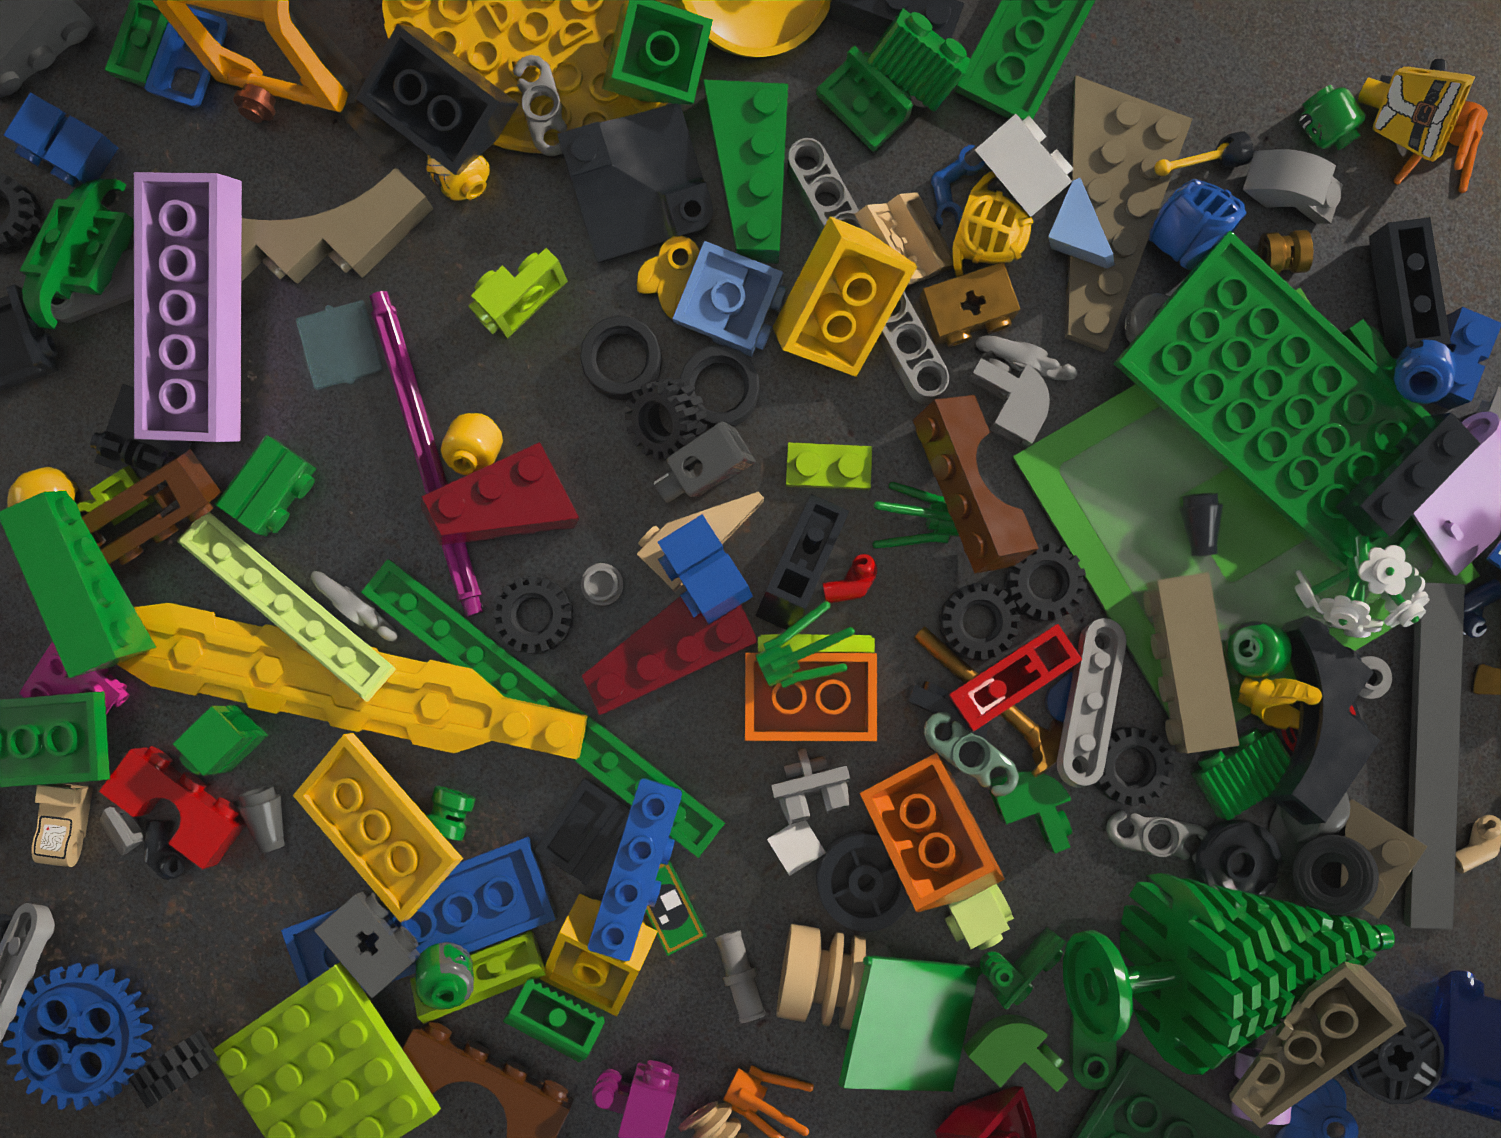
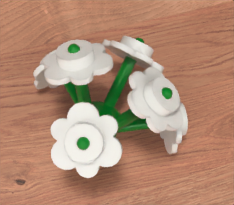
[1294,536,1430,638]

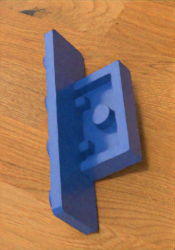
[588,778,682,961]

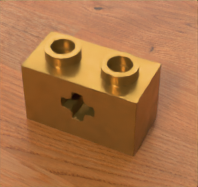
[919,262,1021,347]

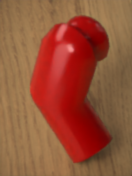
[822,554,878,603]

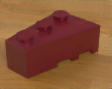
[421,442,579,545]

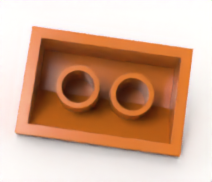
[860,753,1005,912]

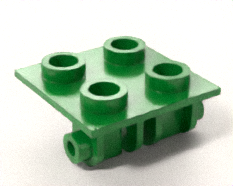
[980,927,1067,1010]

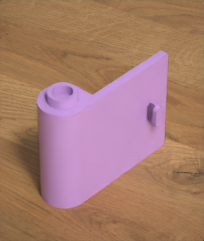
[1411,412,1501,576]

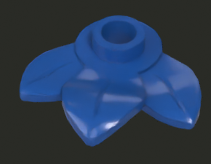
[1275,1078,1359,1138]

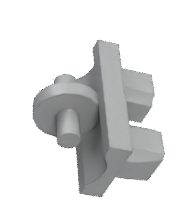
[771,748,850,824]

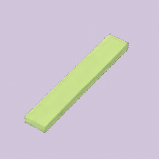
[177,512,396,702]

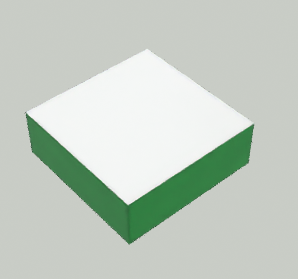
[767,820,826,876]

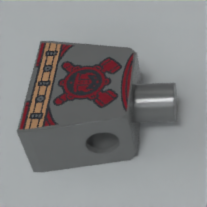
[654,421,756,503]

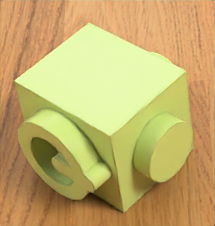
[944,884,1014,950]

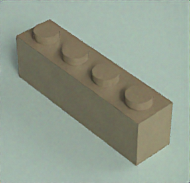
[1143,572,1239,754]

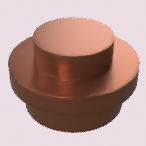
[233,84,276,123]

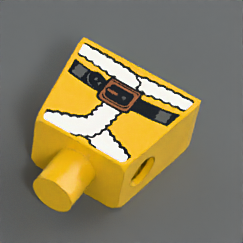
[1358,67,1475,162]

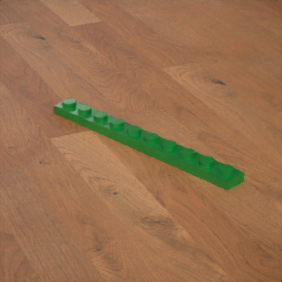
[361,559,725,858]

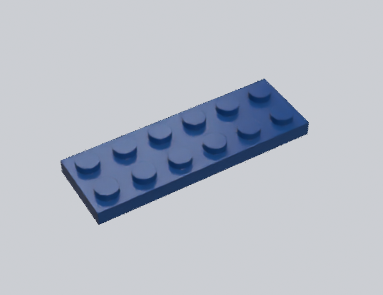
[281,836,558,992]

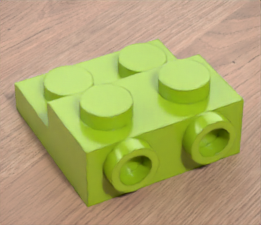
[468,248,568,339]

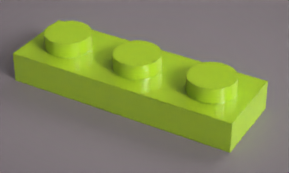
[410,930,546,1024]

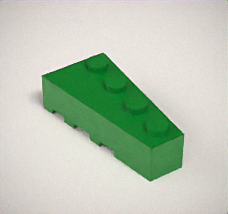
[703,79,788,264]
[0,491,156,678]

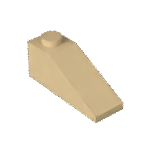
[637,492,764,592]

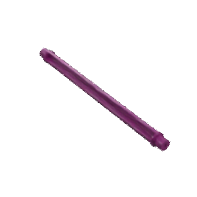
[369,291,484,618]

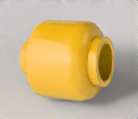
[440,413,503,476]

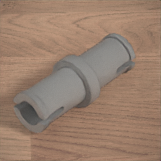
[714,930,766,1023]

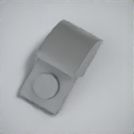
[1243,149,1343,224]
[967,358,1050,449]

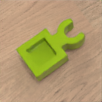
[77,465,155,530]

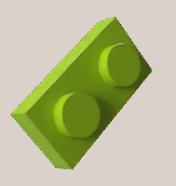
[786,442,872,490]

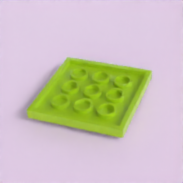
[213,962,441,1138]

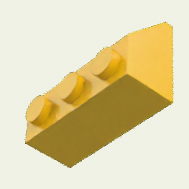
[773,216,917,377]

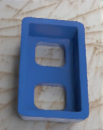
[145,7,228,108]

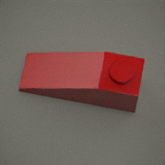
[949,624,1082,732]

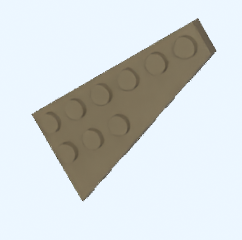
[1065,75,1193,353]

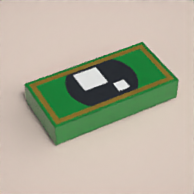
[646,860,707,956]

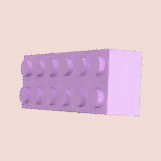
[134,172,242,442]

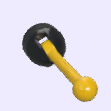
[1154,131,1254,176]

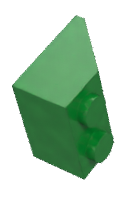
[602,0,713,105]

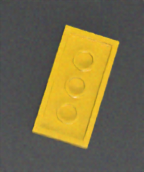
[293,733,463,922]

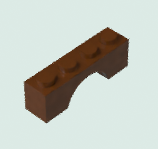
[912,395,1039,574]
[402,1021,574,1138]

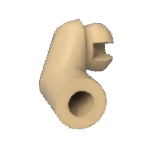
[1455,815,1501,874]

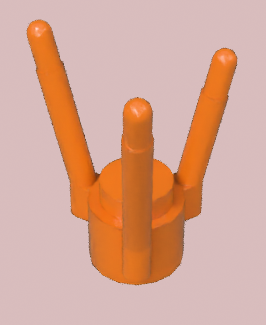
[1394,101,1488,193]
[723,1065,814,1138]

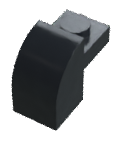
[904,681,988,767]

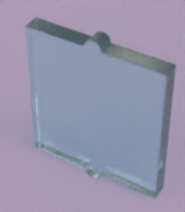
[296,300,383,390]

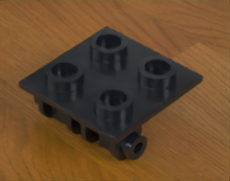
[90,384,192,486]

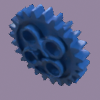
[3,963,153,1110]

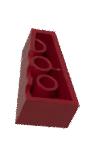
[582,596,758,715]

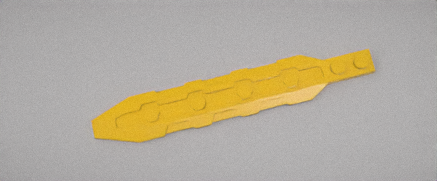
[117,603,588,759]

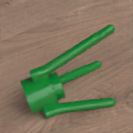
[872,481,959,549]
[755,601,855,688]

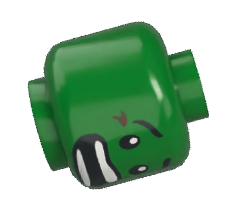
[1299,85,1366,151]

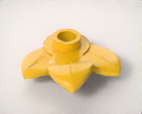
[637,236,700,321]

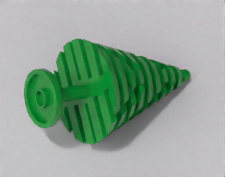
[1063,873,1395,1075]

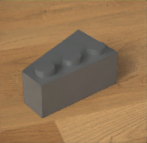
[0,0,97,99]

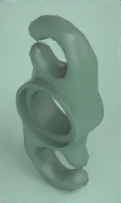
[923,712,1019,796]

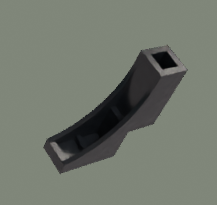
[1269,615,1380,825]

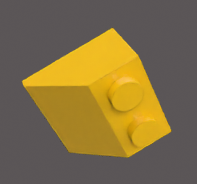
[540,893,658,1017]

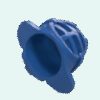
[1149,179,1247,271]

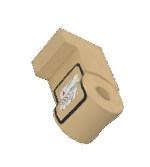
[31,783,93,867]

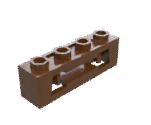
[82,449,221,565]

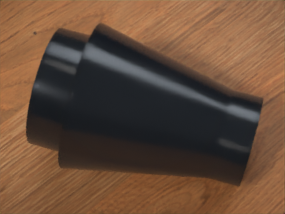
[1179,493,1223,556]

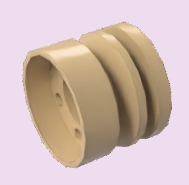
[776,924,866,1030]

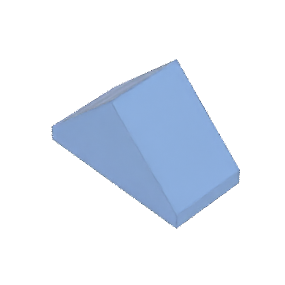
[1048,178,1115,268]

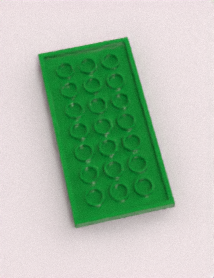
[1114,231,1430,590]

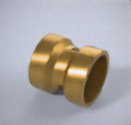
[1258,230,1314,274]

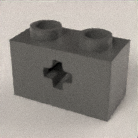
[314,889,420,998]

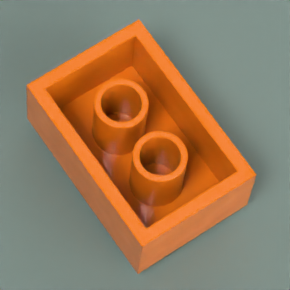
[745,653,877,741]

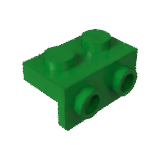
[816,46,913,152]

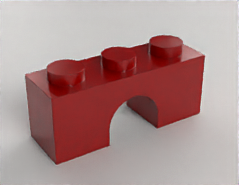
[99,746,246,869]

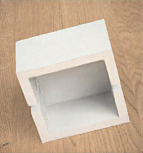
[975,114,1073,217]

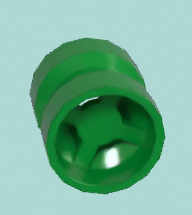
[426,786,476,841]

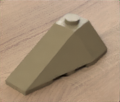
[1229,961,1406,1128]

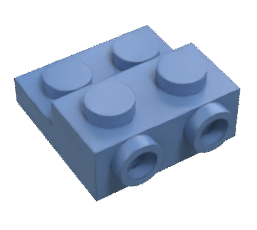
[672,241,788,357]

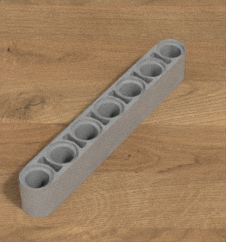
[787,138,949,404]

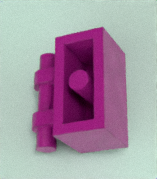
[592,1060,679,1138]

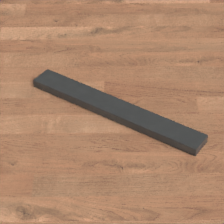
[1404,583,1465,929]

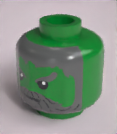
[415,942,474,1010]

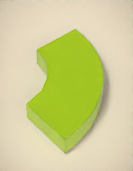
[758,634,875,653]

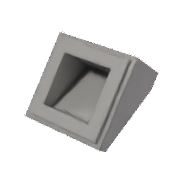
[100,805,145,855]

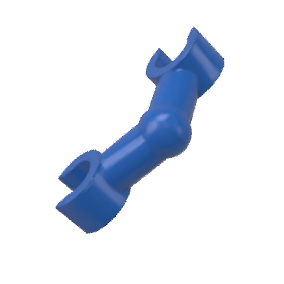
[931,145,985,230]

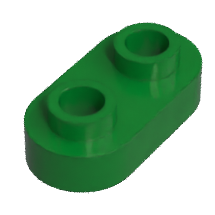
[1069,1012,1117,1090]

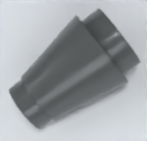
[237,785,285,853]

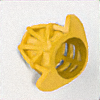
[952,171,1034,277]

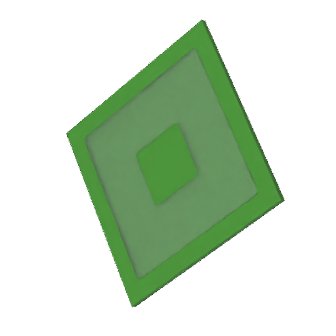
[1012,287,1480,723]

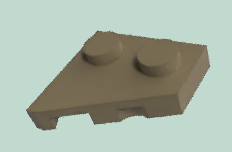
[1340,799,1428,919]

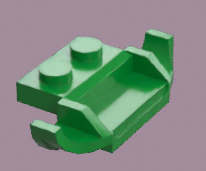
[19,178,134,329]

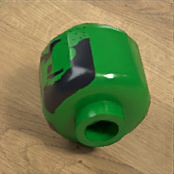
[1226,621,1292,678]

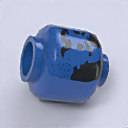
[1394,339,1456,404]

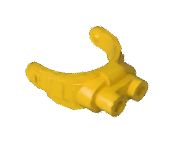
[1237,677,1322,730]

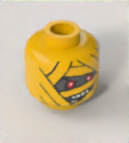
[426,155,490,201]

